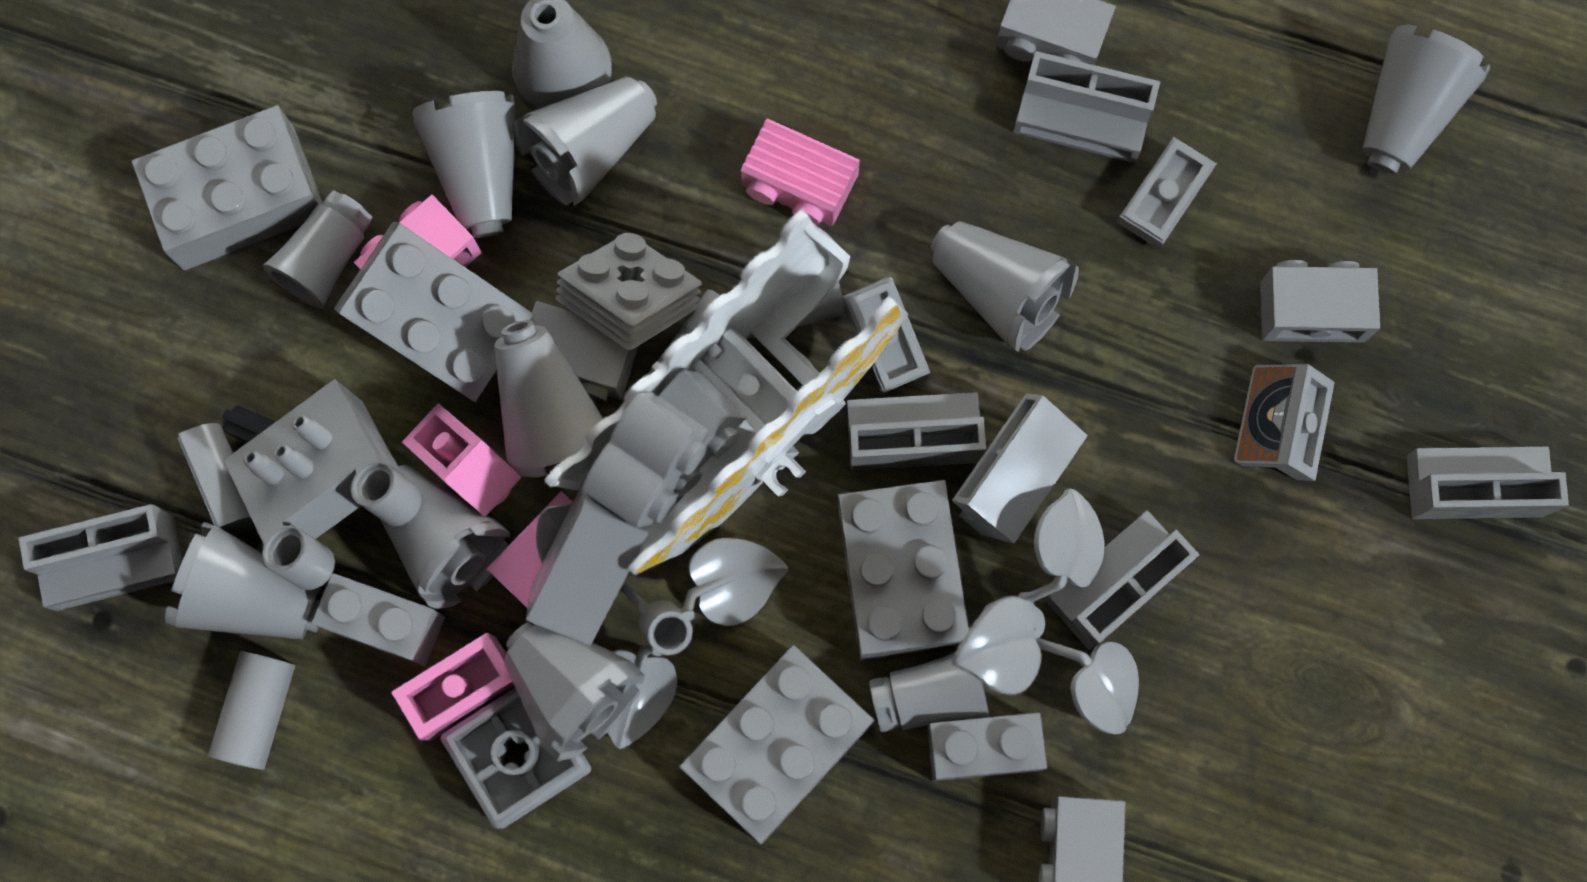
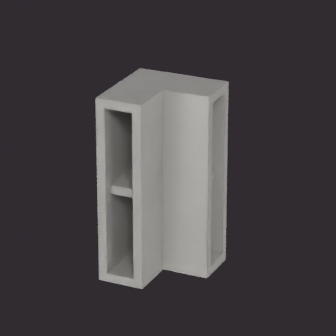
[1013,51,1160,163]
[847,392,986,471]
[952,393,1088,544]
[1406,446,1569,519]
[526,475,649,646]
[19,504,182,611]
[1045,510,1199,650]

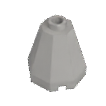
[504,623,645,761]

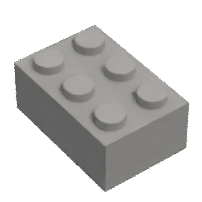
[132,105,323,271]
[334,222,534,402]
[838,480,969,661]
[680,645,874,844]

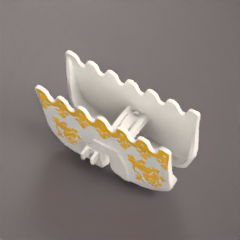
[544,209,908,575]

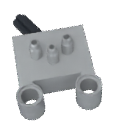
[222,379,422,590]

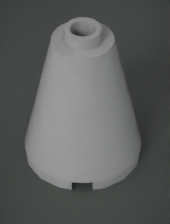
[512,0,612,110]
[1362,25,1490,175]
[513,77,657,206]
[412,91,515,238]
[931,221,1079,352]
[494,320,604,477]
[381,465,510,609]
[165,522,321,640]

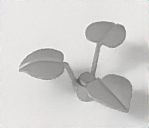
[952,489,1139,734]
[536,504,788,749]

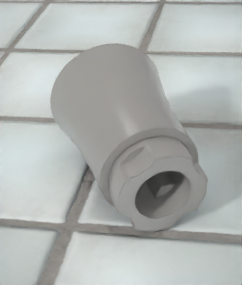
[262,190,373,309]
[869,652,990,732]

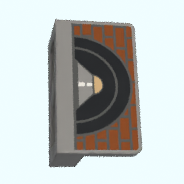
[1234,364,1335,481]

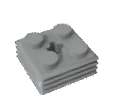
[555,233,702,350]
[441,688,591,829]

